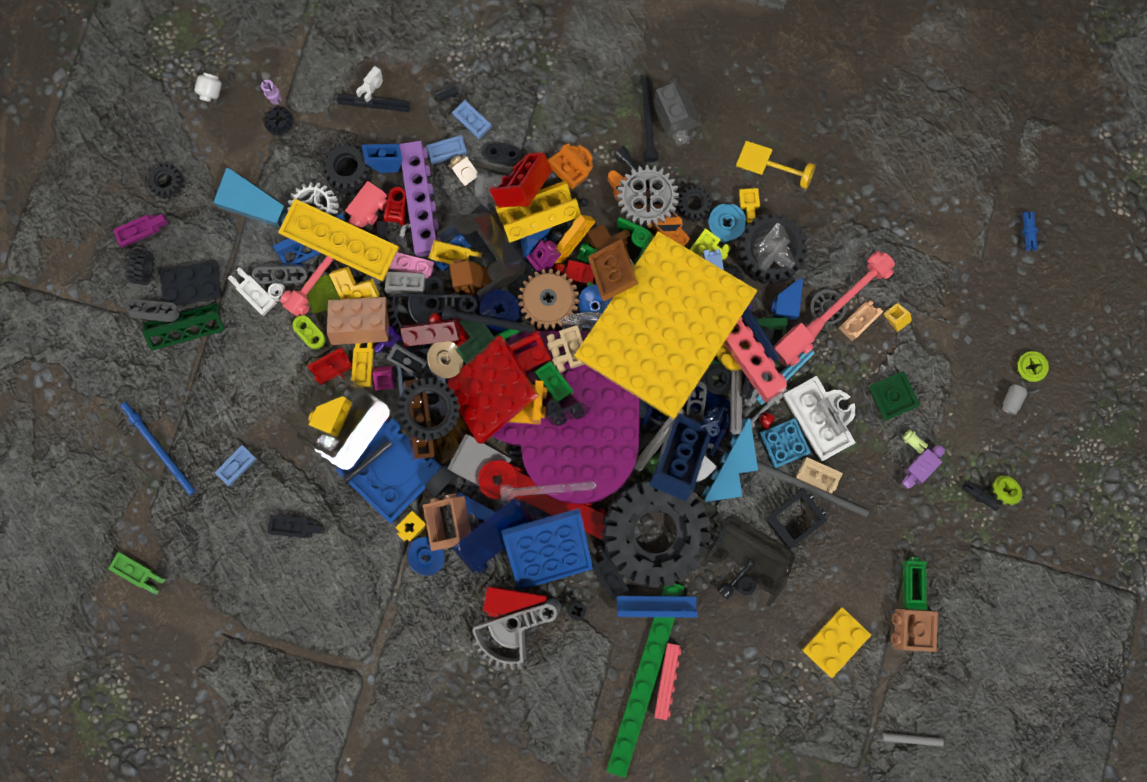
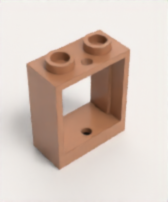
[423,494,473,551]

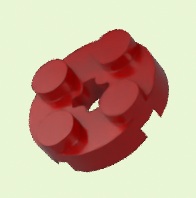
[478,460,517,499]

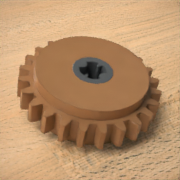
[518,269,579,330]

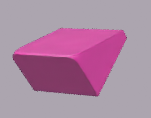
[372,366,394,390]

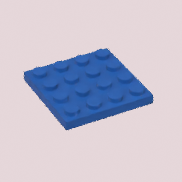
[501,509,593,591]

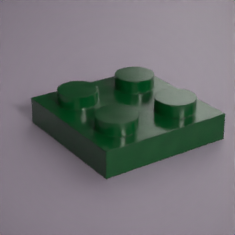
[868,371,920,422]

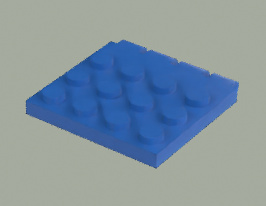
[336,418,443,524]

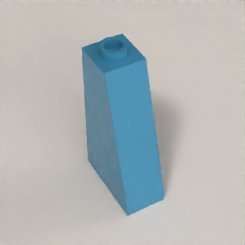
[213,168,288,227]

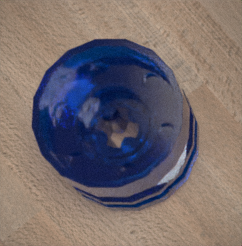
[479,290,521,334]

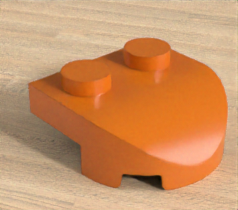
[548,144,593,190]

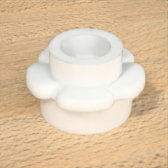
[268,283,286,302]

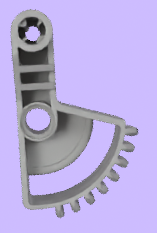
[472,598,561,670]

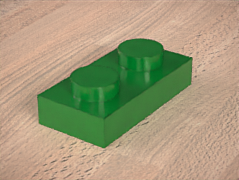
[535,361,574,403]

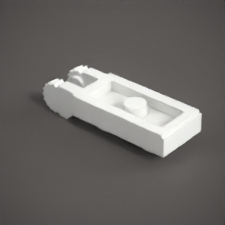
[228,267,277,316]

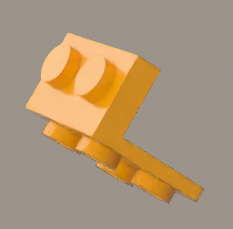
[509,381,547,425]

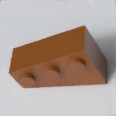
[449,259,496,296]

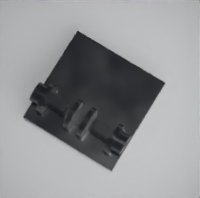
[546,400,589,426]

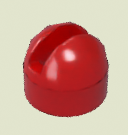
[759,412,776,429]

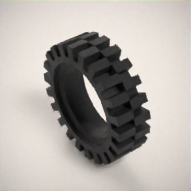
[397,378,460,441]

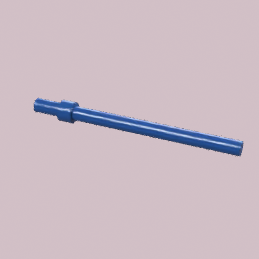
[120,402,196,496]

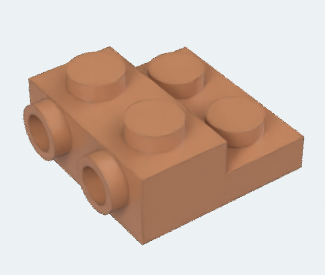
[891,609,938,652]

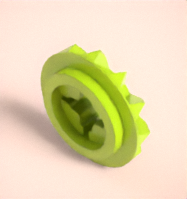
[1017,351,1049,382]
[992,476,1022,506]

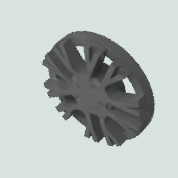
[810,290,846,325]

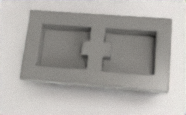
[385,272,426,299]

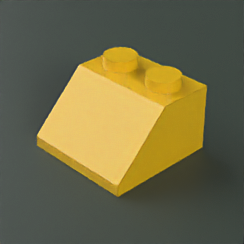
[308,396,353,438]

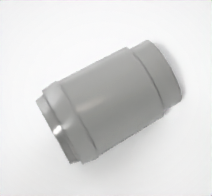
[1001,384,1027,415]

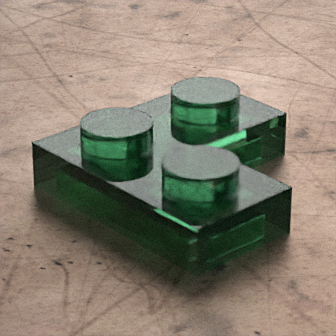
[455,311,495,365]

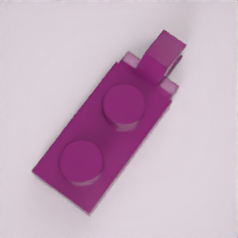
[113,214,168,248]

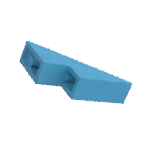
[702,418,758,502]

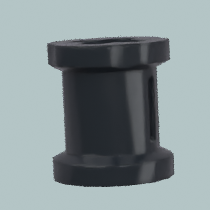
[568,602,586,620]

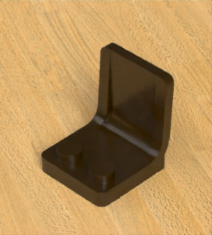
[431,411,492,465]

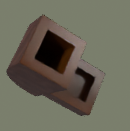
[585,224,631,251]

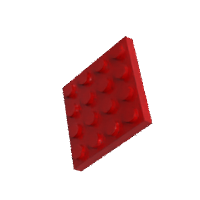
[446,335,539,444]

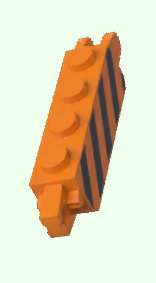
[607,171,690,246]

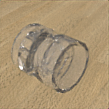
[475,173,504,199]

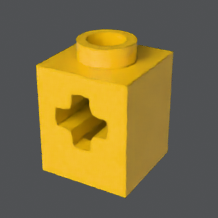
[396,511,427,542]

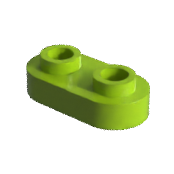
[293,316,325,349]

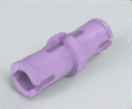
[261,80,282,105]

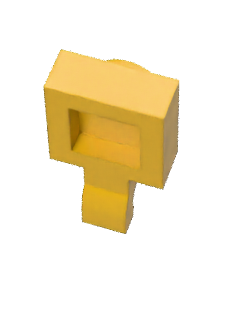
[739,188,760,224]

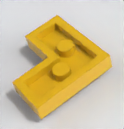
[329,267,380,300]

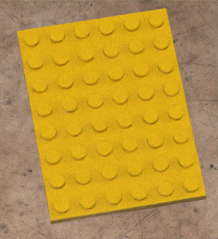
[574,232,757,420]

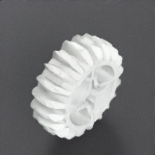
[287,182,339,216]

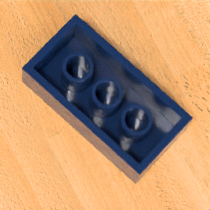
[649,413,711,501]

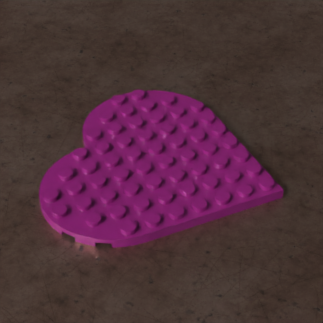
[492,331,640,504]

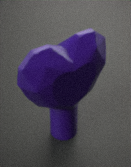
[373,325,403,354]

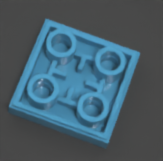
[759,418,811,468]

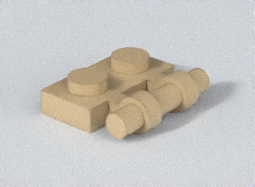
[547,325,584,373]

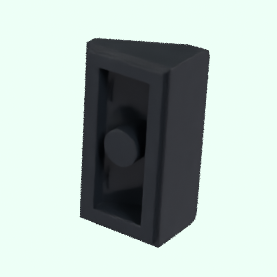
[387,340,428,379]

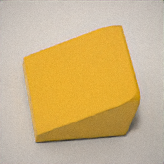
[883,302,912,331]

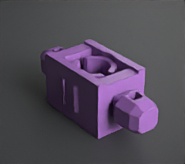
[901,445,945,489]

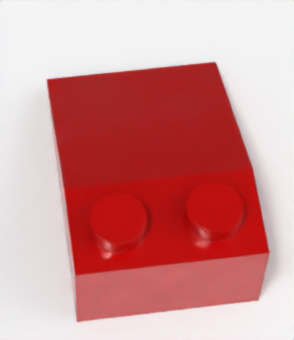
[483,586,547,617]

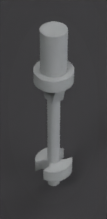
[746,389,788,428]

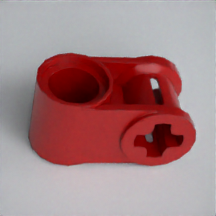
[384,187,408,225]

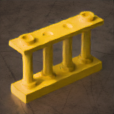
[495,180,581,243]

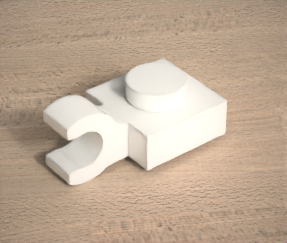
[356,66,383,102]

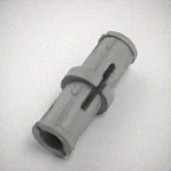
[817,397,847,436]

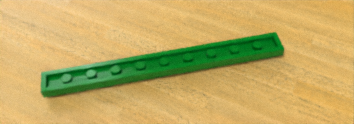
[606,583,685,778]

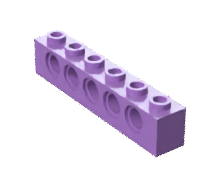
[399,141,441,257]

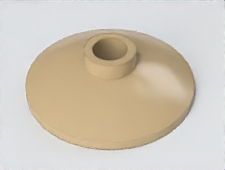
[427,341,463,378]

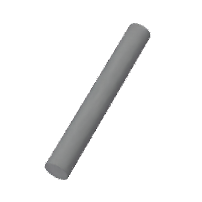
[882,733,944,747]

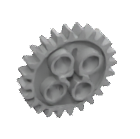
[617,165,679,227]

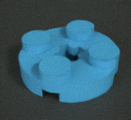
[708,204,746,243]

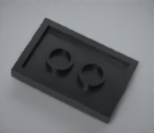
[160,260,222,306]

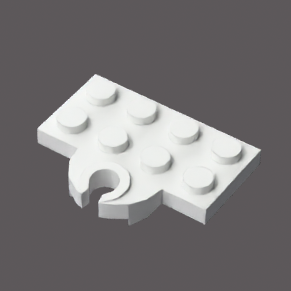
[783,376,856,462]

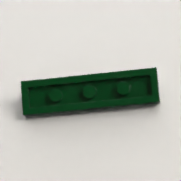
[142,303,225,351]

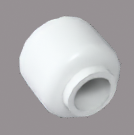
[194,73,222,102]

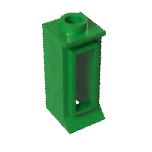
[902,557,928,610]

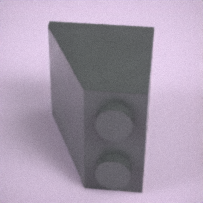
[654,83,702,139]

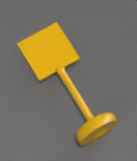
[736,141,815,189]

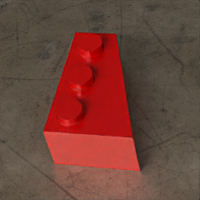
[489,152,552,208]

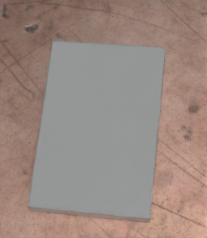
[447,434,511,486]

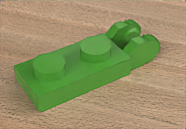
[108,552,165,594]

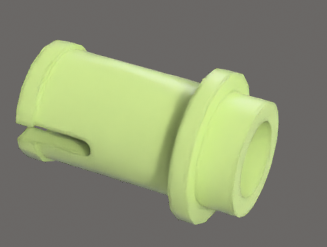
[902,430,928,454]

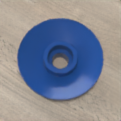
[578,284,613,322]
[407,537,445,576]

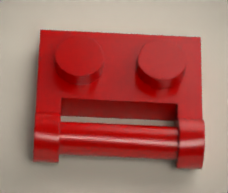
[509,329,552,373]

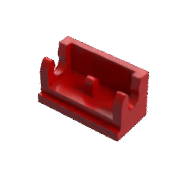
[307,347,352,385]

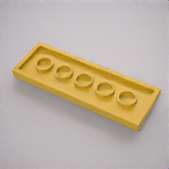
[278,199,399,282]

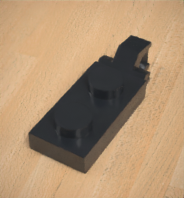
[268,515,324,538]

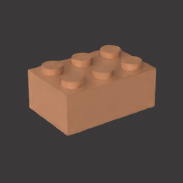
[327,297,389,345]

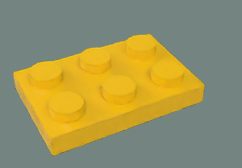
[802,607,871,678]

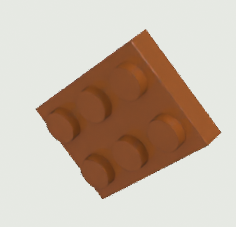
[588,239,639,301]

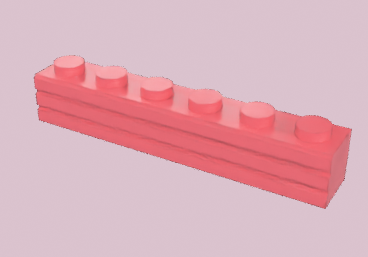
[654,643,681,720]

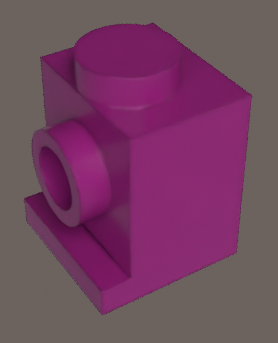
[526,241,561,271]

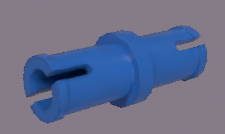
[1022,211,1038,251]

